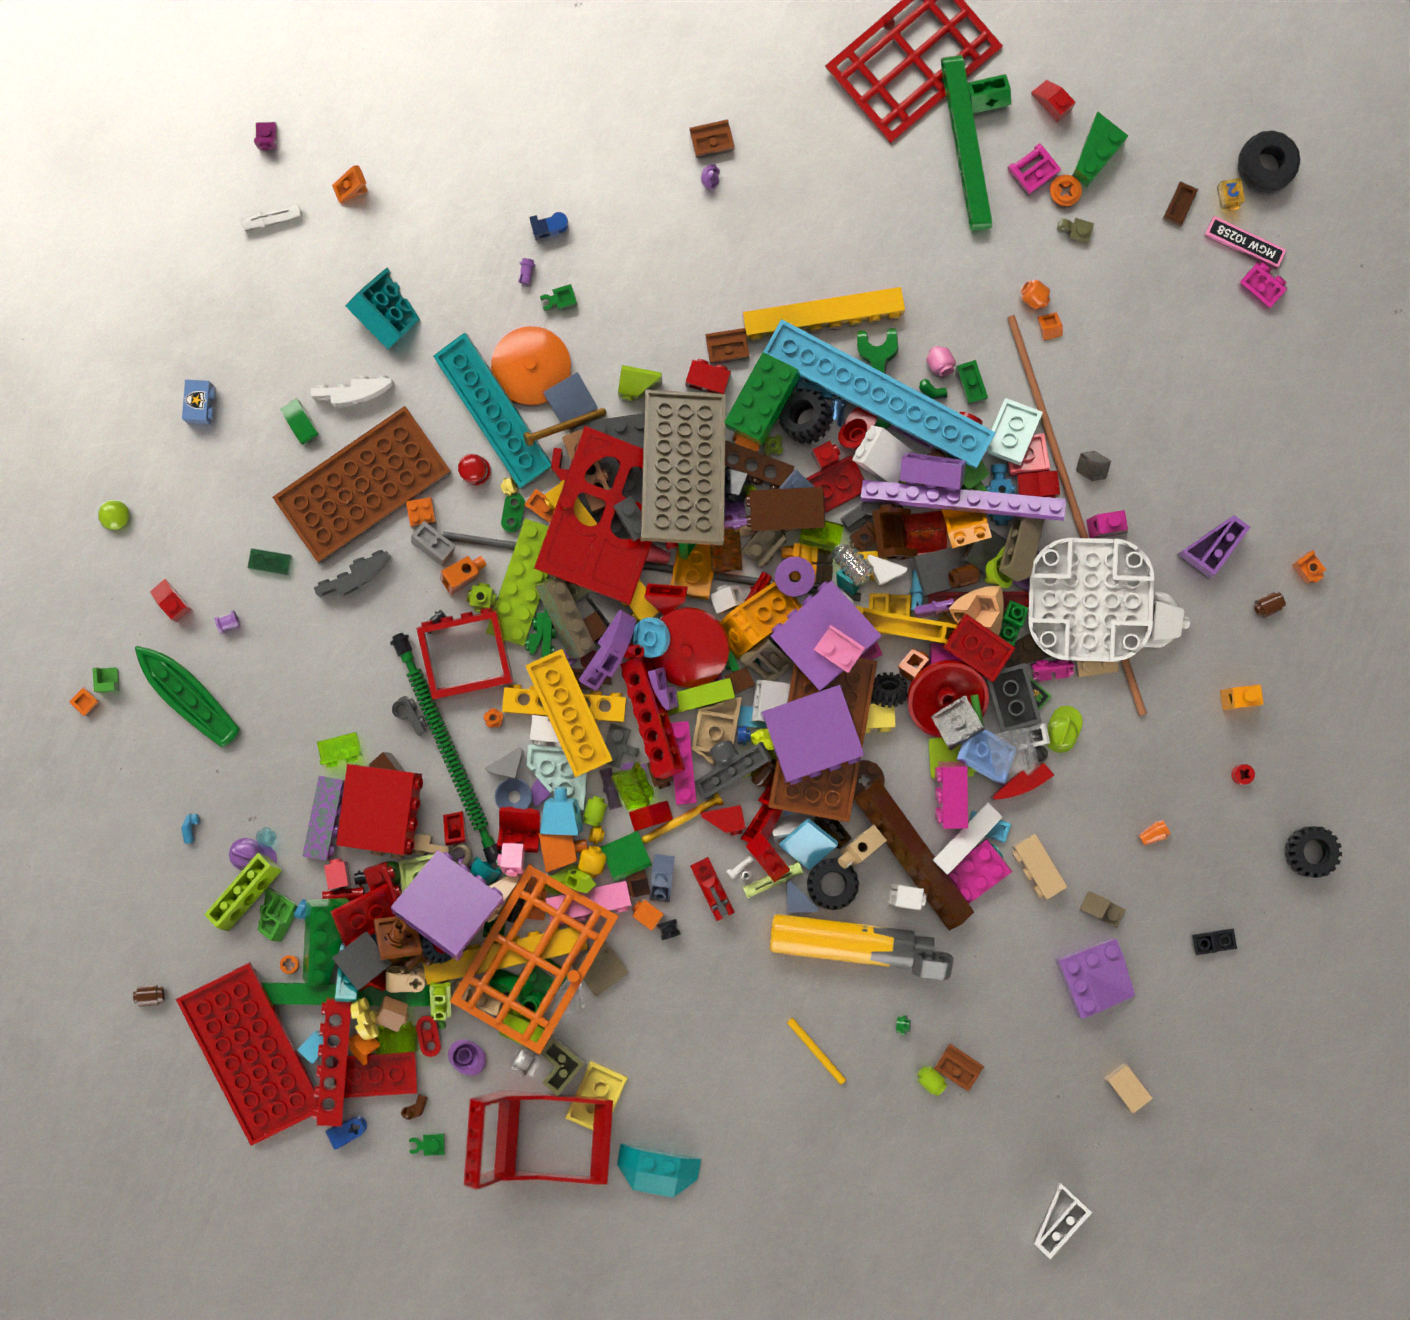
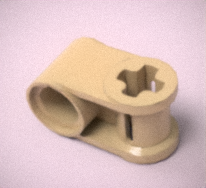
[385,966,425,993]

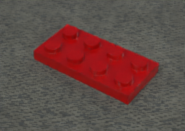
[333,1051,418,1098]

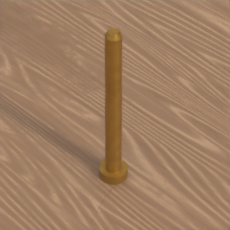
[523,408,607,447]

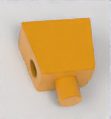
[1220,684,1264,710]

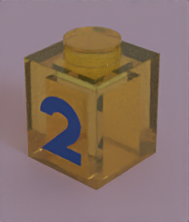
[1217,178,1245,211]

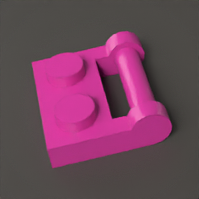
[1007,143,1061,195]

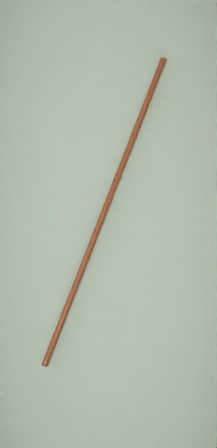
[1007,315,1147,716]

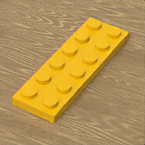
[525,649,613,778]

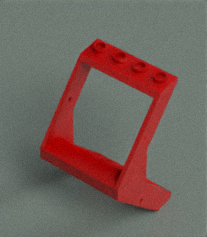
[464,1090,613,1189]

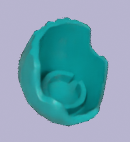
[470,856,502,885]

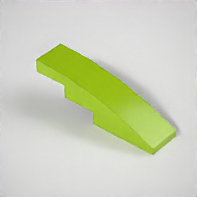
[667,678,735,716]

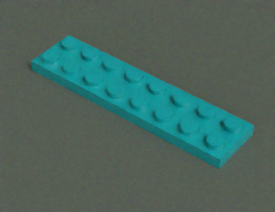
[433,333,552,488]

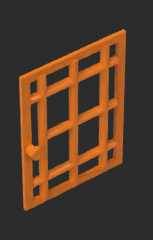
[450,864,619,1055]

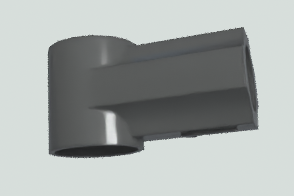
[840,502,879,533]

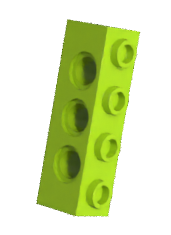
[204,853,282,932]

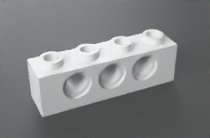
[888,884,926,910]

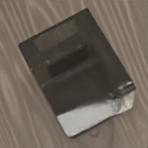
[1076,451,1111,481]

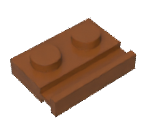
[689,119,735,158]
[705,328,749,364]
[933,1043,984,1092]

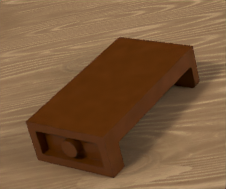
[746,487,826,531]

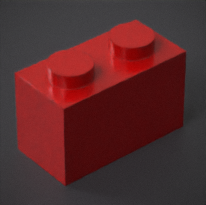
[685,359,731,394]
[746,833,790,883]

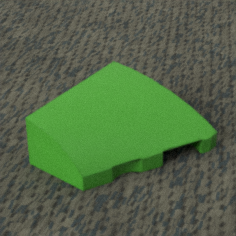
[258,887,298,942]

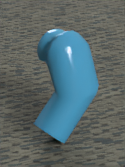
[181,813,200,844]

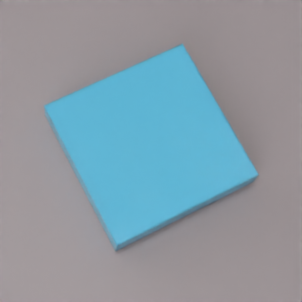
[780,818,838,870]

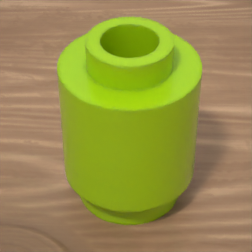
[583,796,608,827]
[917,1066,948,1096]

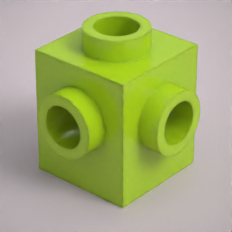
[467,583,497,612]

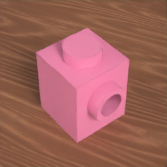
[497,843,525,876]

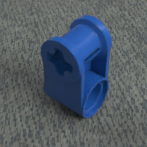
[325,1116,367,1150]

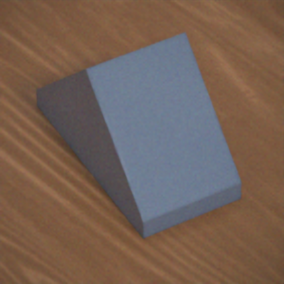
[786,880,819,913]

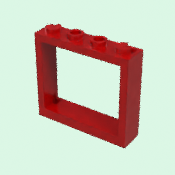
[416,607,514,700]

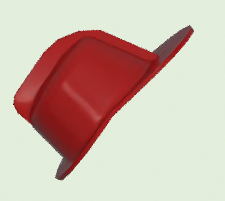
[838,407,877,450]

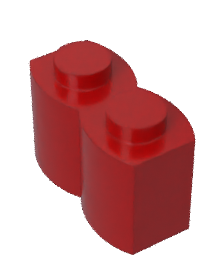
[1016,470,1060,498]

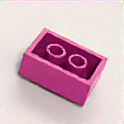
[935,761,968,829]

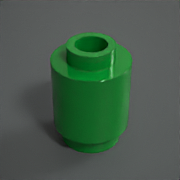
[521,991,545,1013]

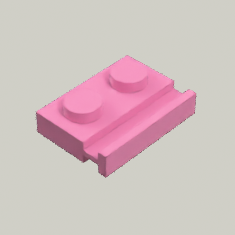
[814,625,865,673]

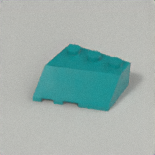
[345,267,420,349]

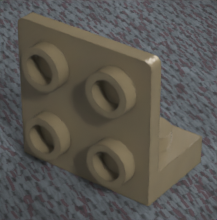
[572,940,628,996]

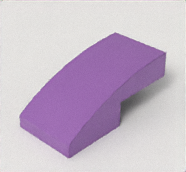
[648,668,679,710]

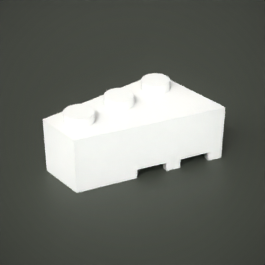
[1034,1183,1092,1259]

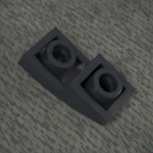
[1192,928,1237,955]

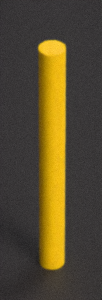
[786,1017,847,1085]

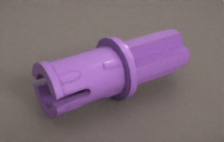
[914,599,954,618]

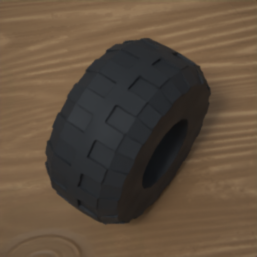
[1238,130,1301,193]

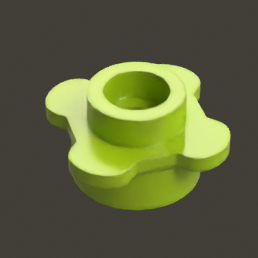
[764,435,783,455]

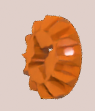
[1050,175,1082,207]

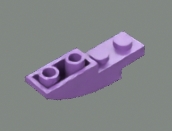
[579,609,636,691]

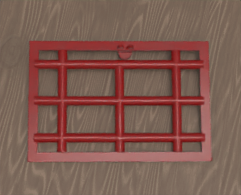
[825,0,1003,143]

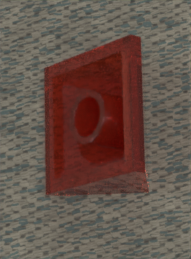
[902,511,947,554]

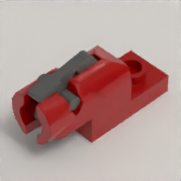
[690,857,735,921]

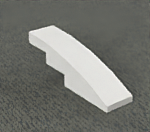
[933,802,1002,875]

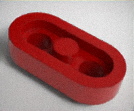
[416,1015,442,1057]

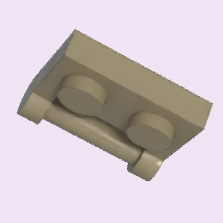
[740,637,794,681]

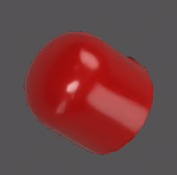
[458,454,491,486]

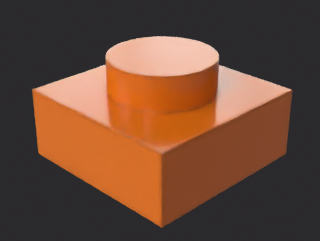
[69,687,100,716]

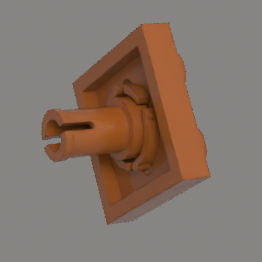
[373,916,422,960]

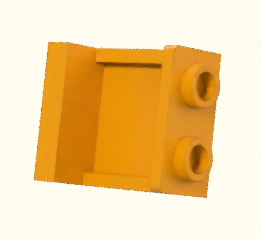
[942,509,992,549]

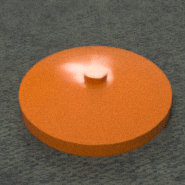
[491,326,571,407]

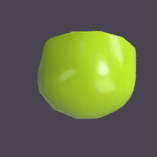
[98,500,130,530]

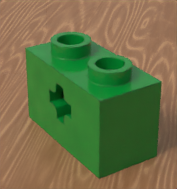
[968,74,1011,114]

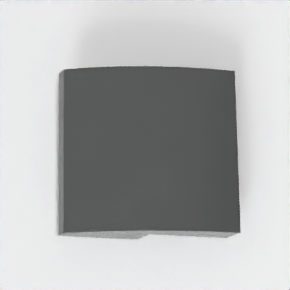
[332,931,393,990]

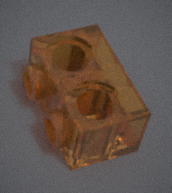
[710,529,743,573]

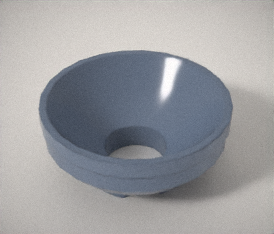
[495,778,532,809]

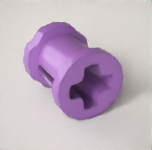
[214,610,241,634]

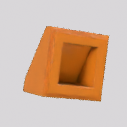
[1037,312,1063,340]

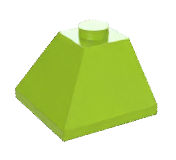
[618,365,662,402]

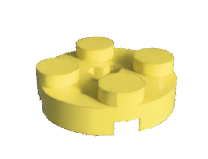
[351,997,379,1040]

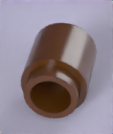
[948,564,980,588]
[1253,592,1286,618]
[751,758,776,787]
[133,985,165,1007]

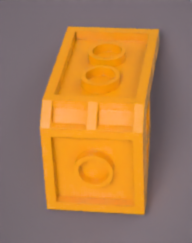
[720,581,803,660]

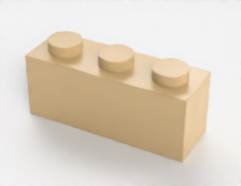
[1012,834,1067,900]

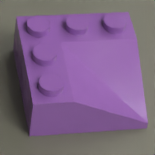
[1055,938,1135,1019]

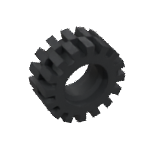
[871,672,907,708]

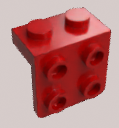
[497,807,540,853]

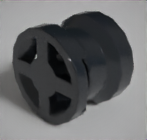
[657,919,681,940]

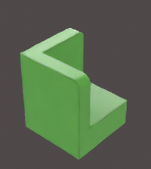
[92,667,119,693]

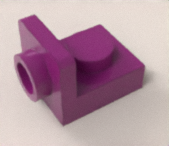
[254,122,277,150]

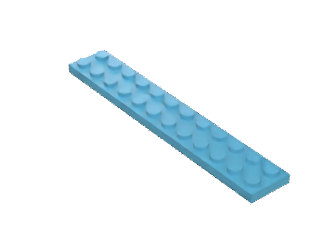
[763,319,996,469]

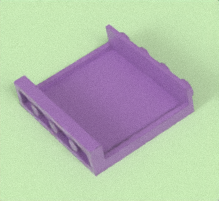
[770,581,882,691]
[760,685,864,785]
[391,850,504,961]

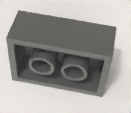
[986,663,1042,733]

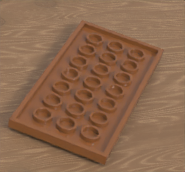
[272,406,451,563]
[768,658,878,822]

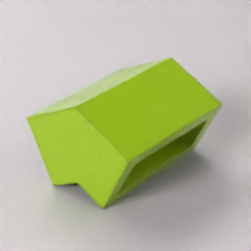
[565,870,596,893]

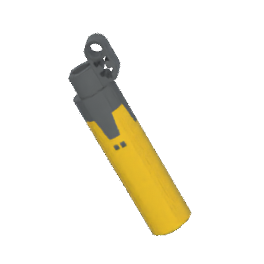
[769,914,954,980]

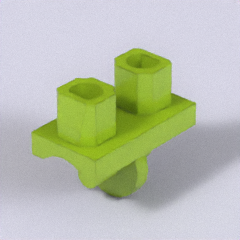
[430,982,452,1020]

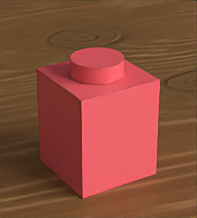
[324,858,351,890]

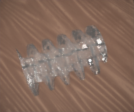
[831,542,874,587]

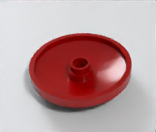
[650,607,730,688]
[907,660,989,738]

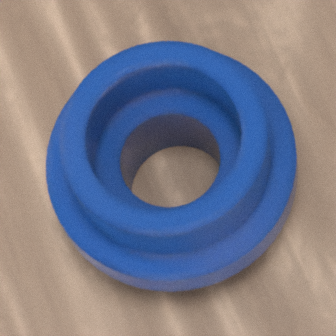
[738,726,751,746]

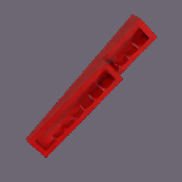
[740,779,783,844]

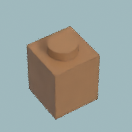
[375,995,409,1032]

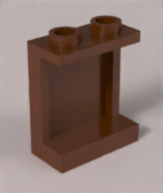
[872,504,918,560]

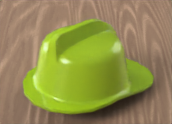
[985,546,1014,589]
[1047,705,1083,753]

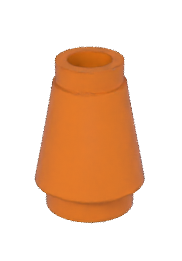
[1139,820,1171,846]

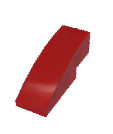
[990,763,1054,800]

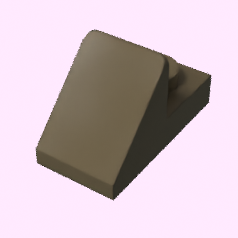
[1079,891,1126,928]

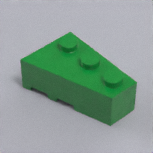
[1072,111,1128,188]

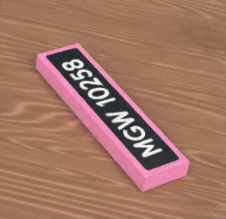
[1204,216,1286,269]

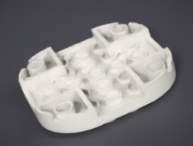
[1028,538,1154,662]

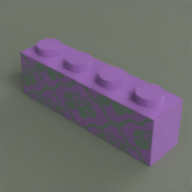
[302,776,345,861]

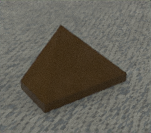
[814,816,852,849]

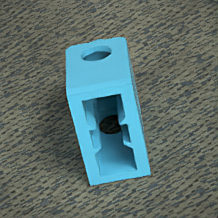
[540,787,583,835]

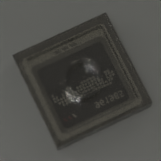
[931,695,985,750]

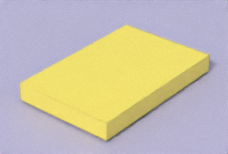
[565,1061,628,1130]

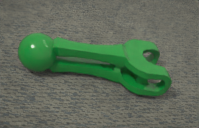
[857,328,899,430]

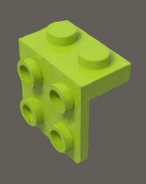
[928,738,977,779]

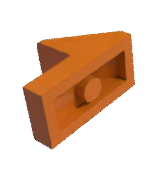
[332,165,368,203]

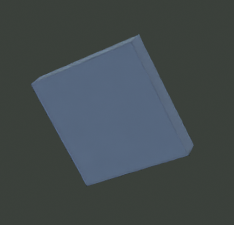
[543,372,598,423]

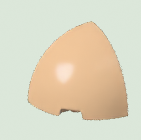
[949,586,1004,636]

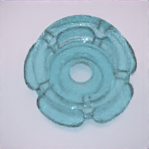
[256,827,276,847]

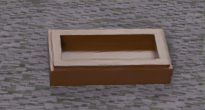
[1163,181,1198,226]

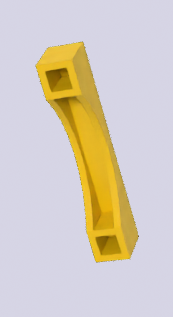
[855,606,957,644]

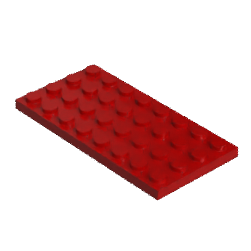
[175,962,325,1146]

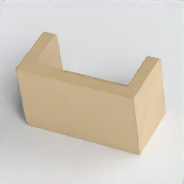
[1105,1063,1153,1113]

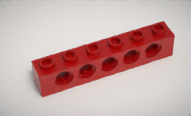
[620,656,685,779]
[313,997,352,1127]

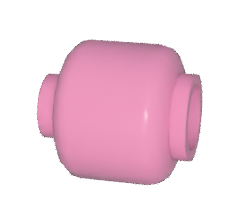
[926,346,956,377]

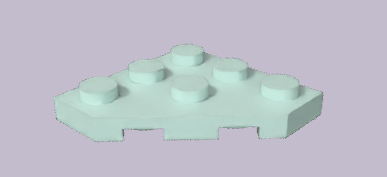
[526,744,587,810]

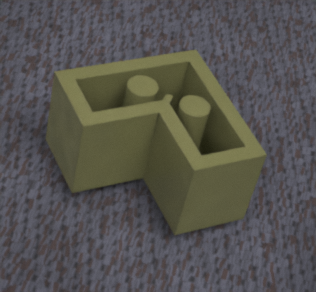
[541,1035,586,1096]

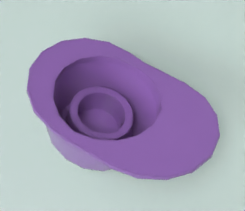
[229,838,277,870]

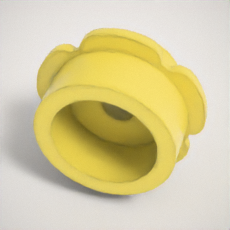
[501,477,518,496]

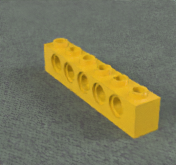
[502,684,627,723]

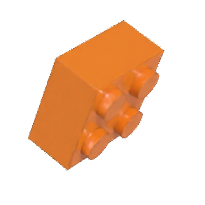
[406,497,436,528]

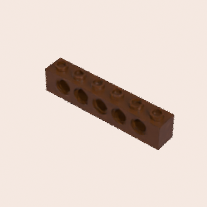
[725,440,795,489]

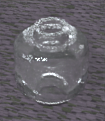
[510,1047,540,1077]

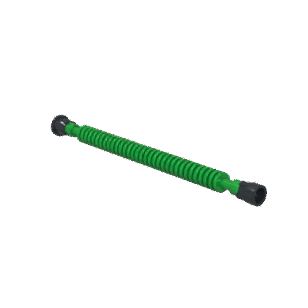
[390,632,502,864]

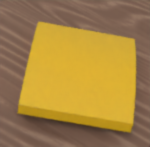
[869,593,912,635]

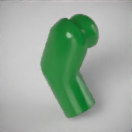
[919,379,947,399]

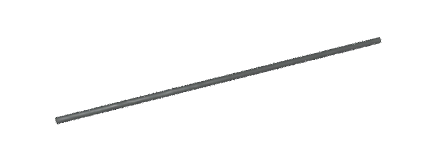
[442,531,861,601]

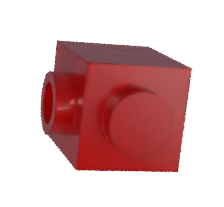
[811,441,840,470]

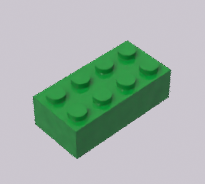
[724,352,800,446]

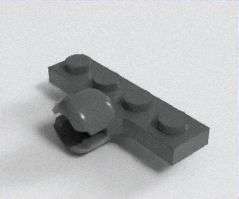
[695,740,772,799]

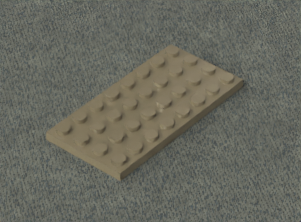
[641,389,726,545]

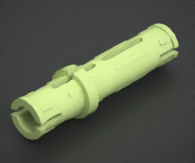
[743,862,804,898]

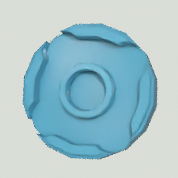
[632,617,670,658]

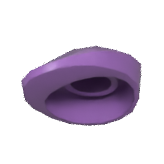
[448,1039,486,1076]

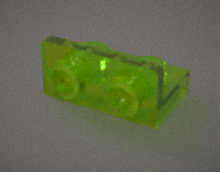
[317,732,363,768]
[611,762,654,810]

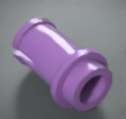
[518,258,535,285]

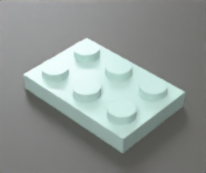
[985,398,1043,466]

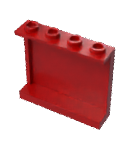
[336,764,423,855]

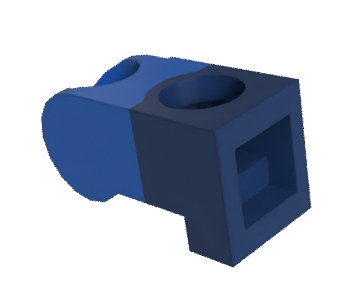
[529,212,569,240]

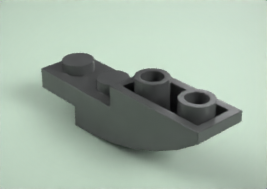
[314,550,391,598]

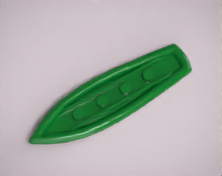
[135,646,240,747]

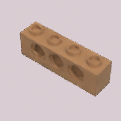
[562,428,611,514]

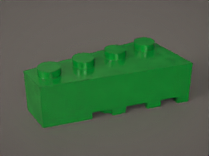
[302,898,349,986]

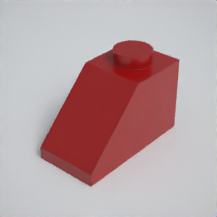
[1031,80,1076,122]
[150,579,192,622]
[701,805,746,836]

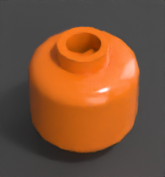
[1020,280,1051,310]

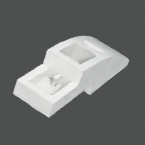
[311,375,394,407]

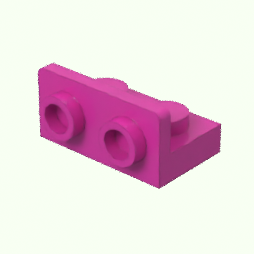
[1240,262,1288,308]

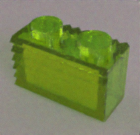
[375,1022,419,1055]

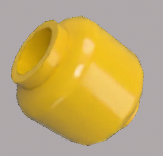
[578,846,606,878]

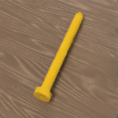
[642,793,724,844]

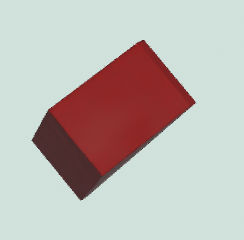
[645,583,688,615]
[629,800,673,832]
[443,811,469,846]

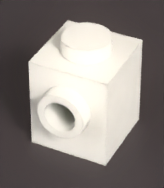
[710,585,745,614]

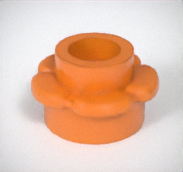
[483,708,504,728]

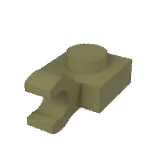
[1057,218,1094,244]

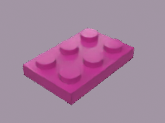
[948,839,1012,904]

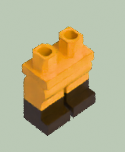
[781,543,834,585]

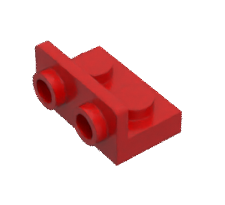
[363,861,402,903]

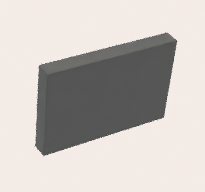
[912,544,980,596]

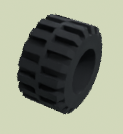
[778,388,833,444]
[1285,826,1342,878]
[807,858,859,910]

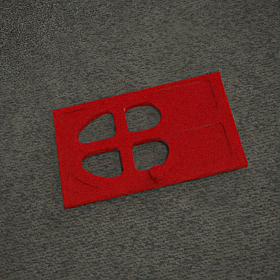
[533,426,652,605]

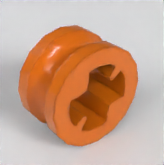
[280,955,300,974]

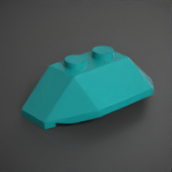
[617,1143,701,1198]

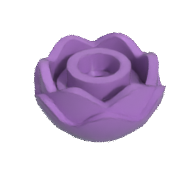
[701,164,720,190]

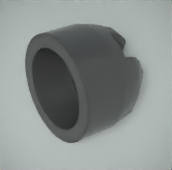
[1031,746,1048,762]

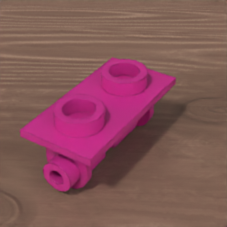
[1030,658,1075,682]

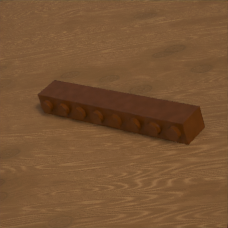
[854,779,974,931]

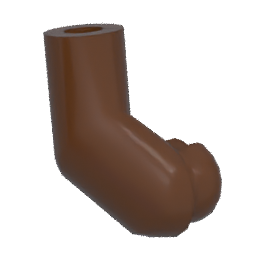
[403,951,434,971]
[401,1094,428,1120]

